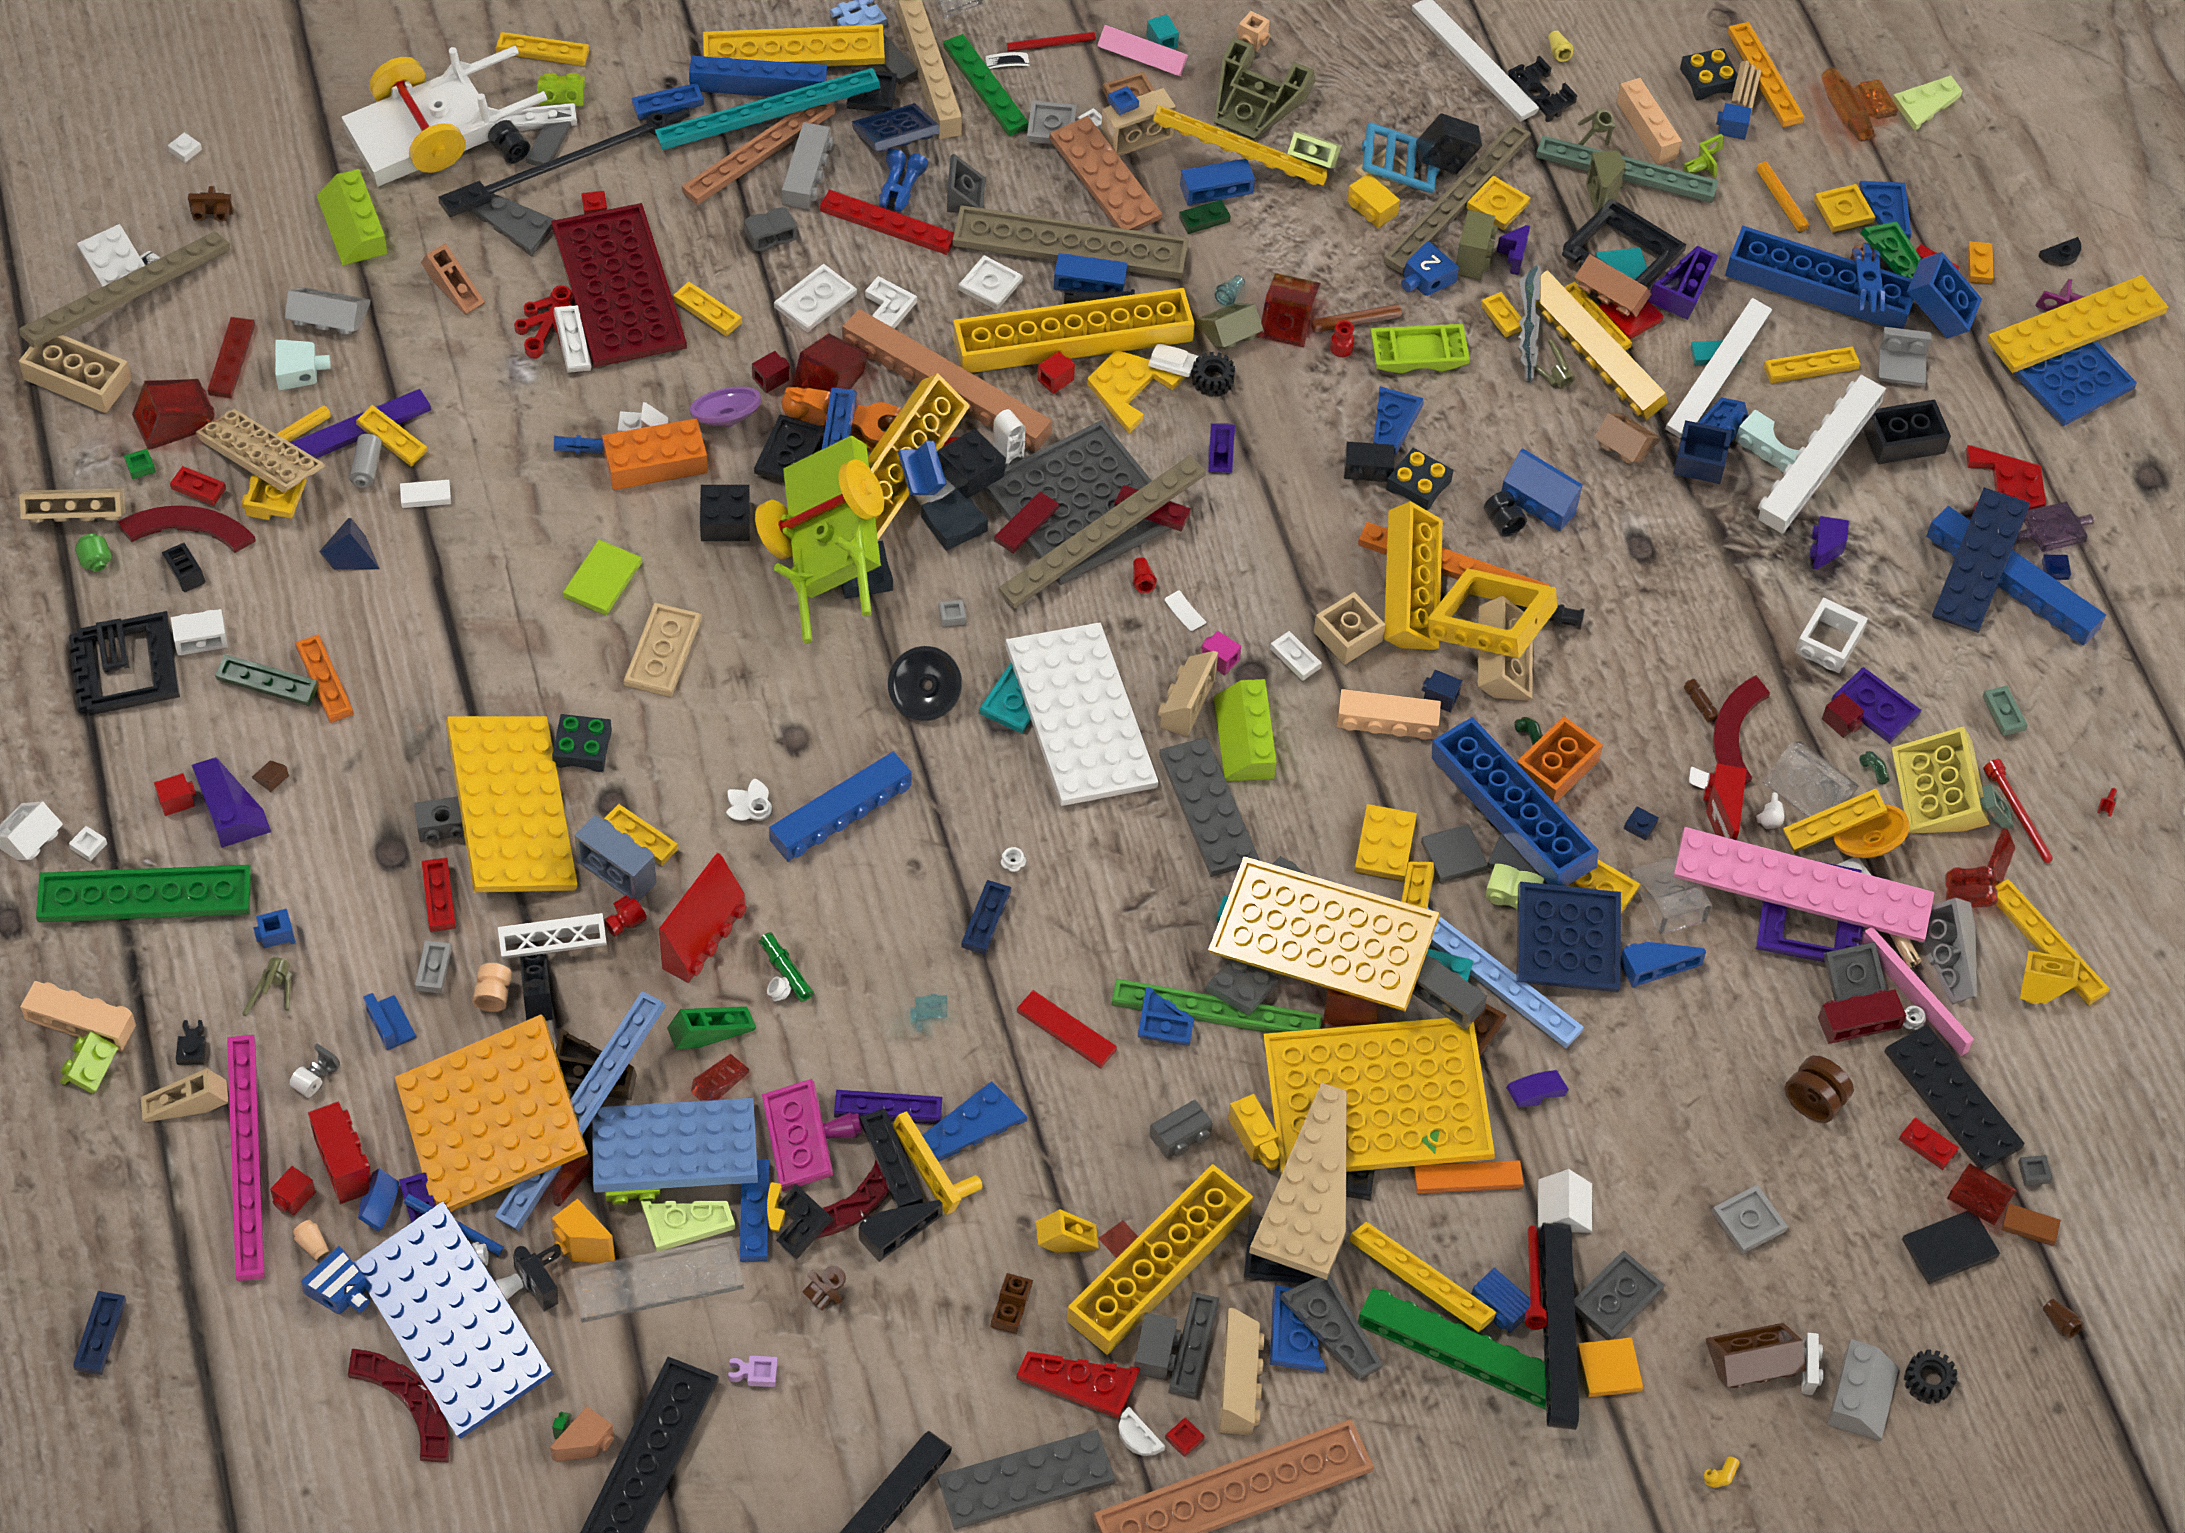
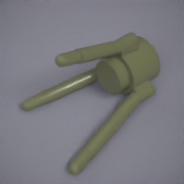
[1578,108,1616,146]
[1521,339,1575,388]
[242,957,293,1016]

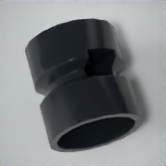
[488,120,530,164]
[1483,491,1527,537]

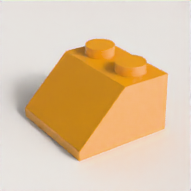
[552,1199,615,1264]

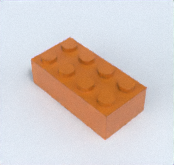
[602,418,708,490]

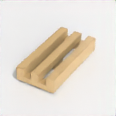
[1731,60,1761,110]

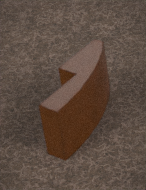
[990,1273,1033,1334]

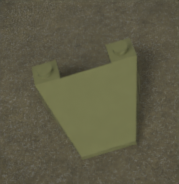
[1214,37,1316,140]

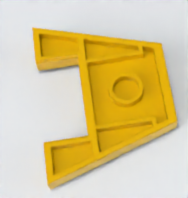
[1087,350,1186,434]

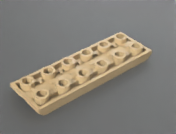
[196,409,325,492]

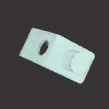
[275,340,331,390]

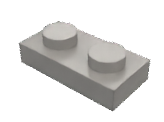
[415,940,452,994]

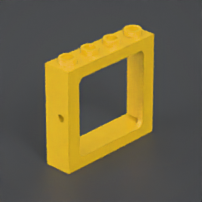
[1428,568,1558,659]

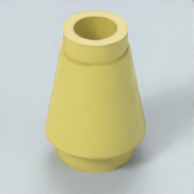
[1548,31,1573,62]

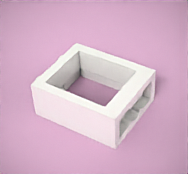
[1795,597,1868,673]

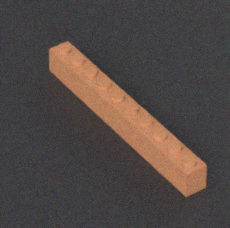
[842,309,1052,453]

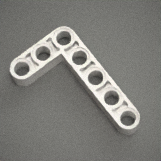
[913,409,1026,505]

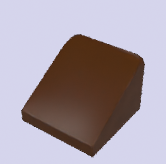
[252,760,289,792]

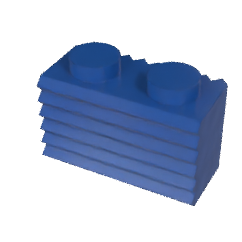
[1471,1267,1530,1333]

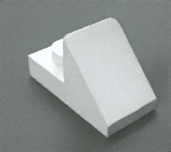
[618,402,668,432]

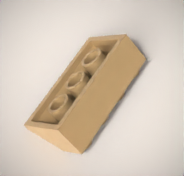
[1477,596,1533,701]
[1219,1308,1264,1436]

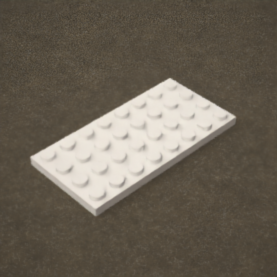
[1005,622,1159,806]

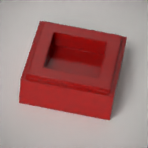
[1165,1417,1205,1457]

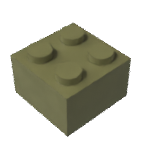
[1456,210,1498,280]

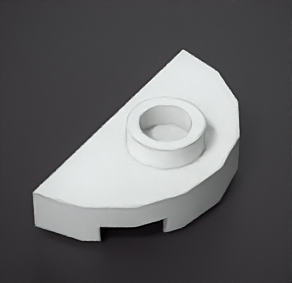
[1119,1406,1165,1456]

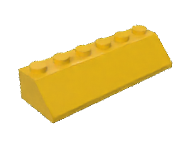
[1384,501,1443,650]

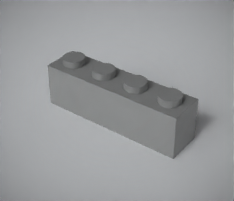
[782,122,834,210]

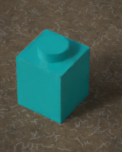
[1146,14,1179,49]

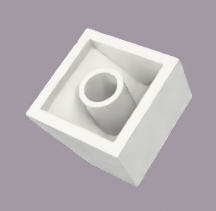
[0,801,63,860]

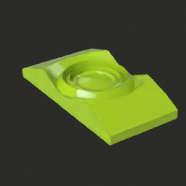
[1370,324,1470,374]

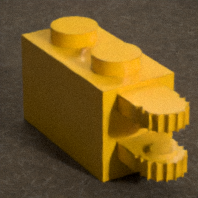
[1228,1094,1280,1171]

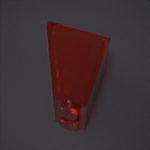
[1258,273,1321,348]
[792,333,869,393]
[132,379,215,449]

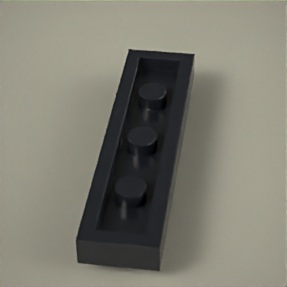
[860,1108,923,1208]

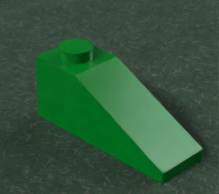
[667,1006,756,1049]

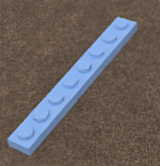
[1428,907,1584,1048]

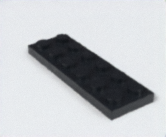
[1884,1024,2025,1172]

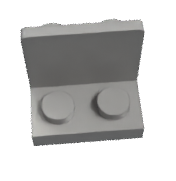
[1878,327,1931,386]

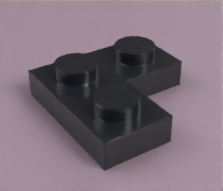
[776,1184,834,1259]

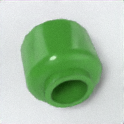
[75,533,112,572]

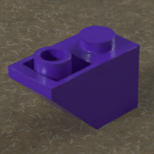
[1809,516,1849,569]

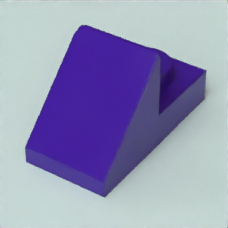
[1496,225,1530,275]
[1208,423,1235,473]

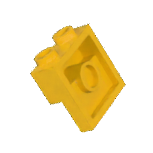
[242,475,307,520]

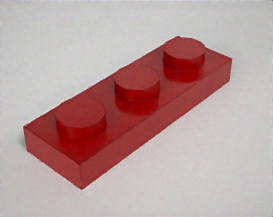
[421,858,456,932]

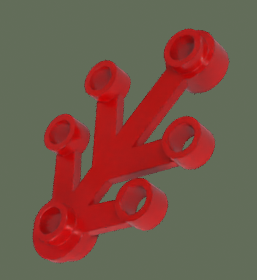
[514,285,574,359]

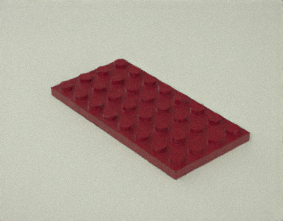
[551,203,687,368]

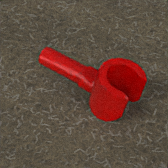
[2097,788,2117,817]

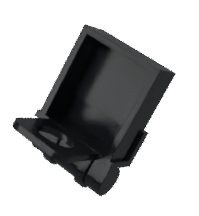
[513,1244,561,1312]

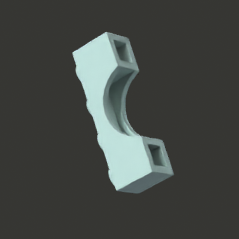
[1735,410,1830,478]

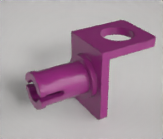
[2035,279,2085,311]

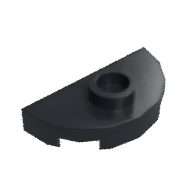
[2038,237,2081,267]

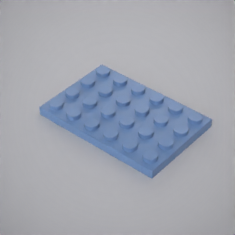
[593,1098,758,1192]

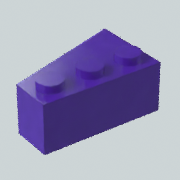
[1647,246,1719,320]

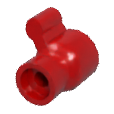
[1330,320,1354,357]
[603,895,647,937]

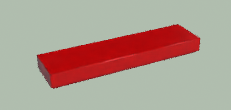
[1017,990,1117,1069]

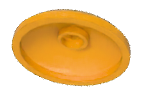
[1833,804,1910,858]

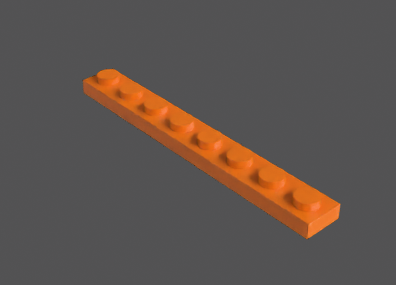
[1358,522,1550,586]

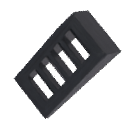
[162,543,205,592]

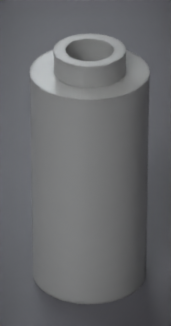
[349,434,382,488]

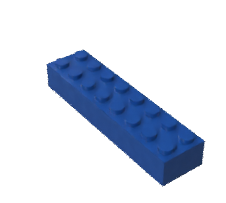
[1725,225,1914,329]
[1432,717,1599,886]

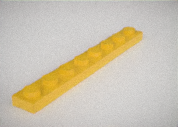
[1153,104,1327,185]

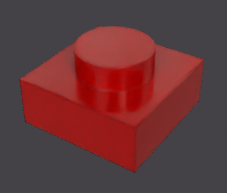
[581,191,607,214]

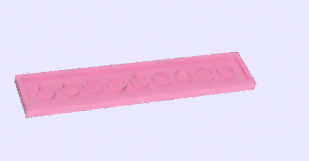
[1673,827,1934,942]

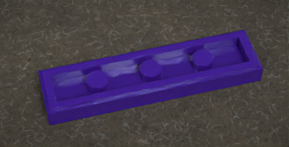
[834,1089,942,1124]

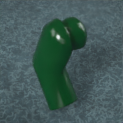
[1514,717,1543,746]

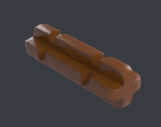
[1684,679,1719,722]

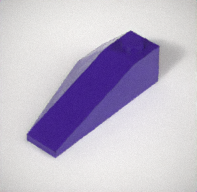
[192,757,271,848]

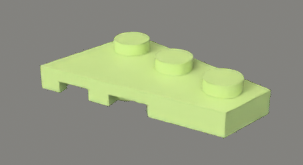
[1892,76,1962,131]
[641,1201,735,1252]

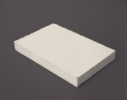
[774,264,857,333]

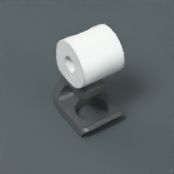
[289,1043,340,1098]

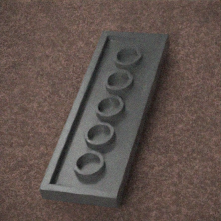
[1159,737,1259,877]
[937,1429,1115,1530]

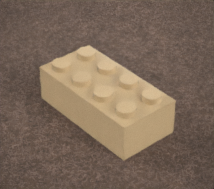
[19,335,132,413]

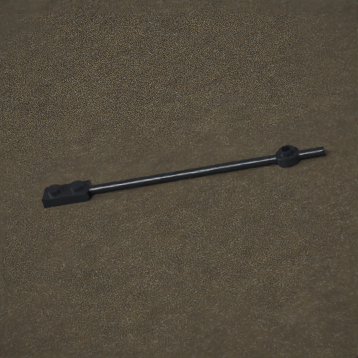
[438,108,690,218]

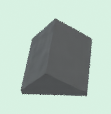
[947,154,986,213]

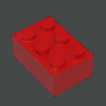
[308,1101,372,1204]

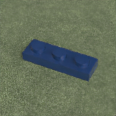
[961,880,1011,955]
[73,1291,126,1375]

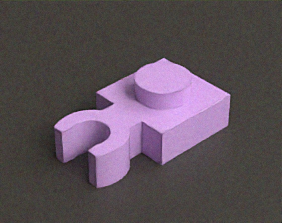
[728,1356,778,1387]

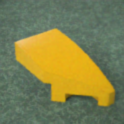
[767,1182,785,1232]

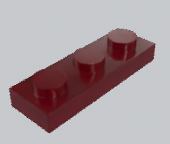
[1114,485,1191,532]

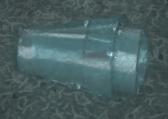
[1215,275,1245,306]

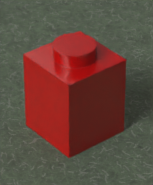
[1037,351,1075,394]
[154,773,196,816]
[270,1166,316,1216]

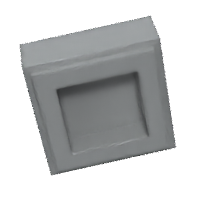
[938,600,966,627]

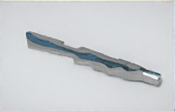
[1519,265,1540,382]

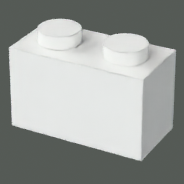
[171,609,228,656]

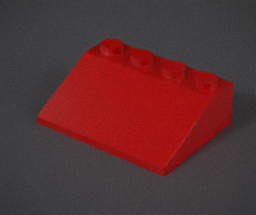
[659,853,747,983]

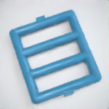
[1361,123,1440,193]

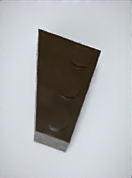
[555,1028,637,1101]

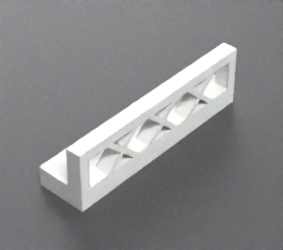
[498,913,607,959]

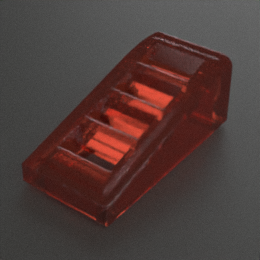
[691,1054,749,1101]
[552,1154,592,1207]

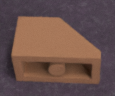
[550,1406,614,1462]

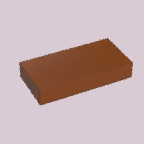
[2001,1203,2061,1247]

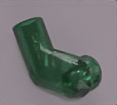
[1859,751,1890,784]

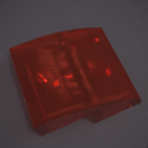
[1947,1163,2017,1226]

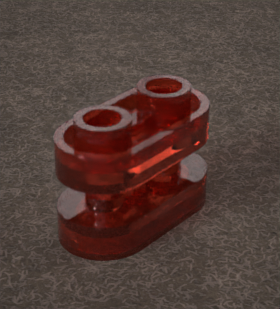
[1945,866,1998,908]

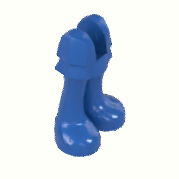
[879,149,928,213]

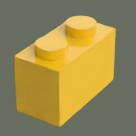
[1347,173,1400,228]

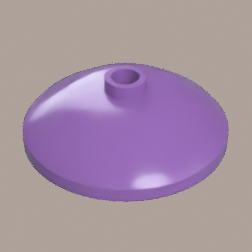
[690,387,761,427]

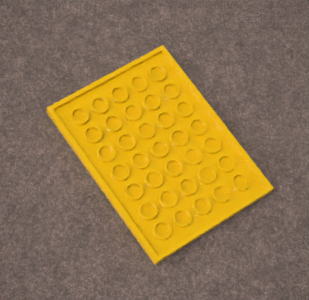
[1263,1018,1495,1175]

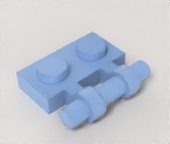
[830,0,887,26]

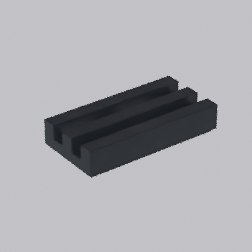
[96,618,130,672]

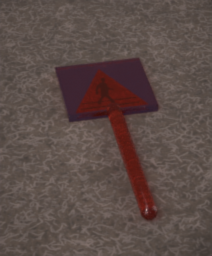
[1098,1220,1171,1294]

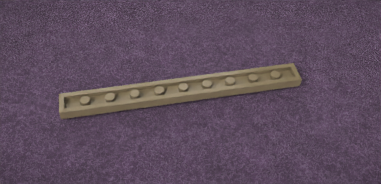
[1383,122,1531,274]
[19,231,230,348]
[999,455,1206,609]

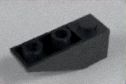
[520,953,553,1021]

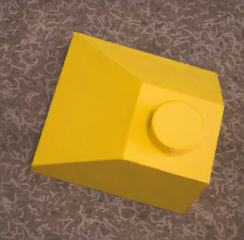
[2020,950,2080,1004]

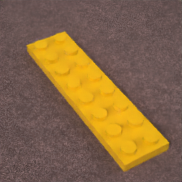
[703,24,885,66]
[1987,275,2168,373]

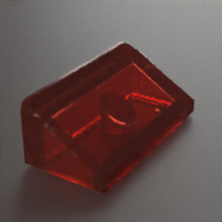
[1983,828,2015,885]

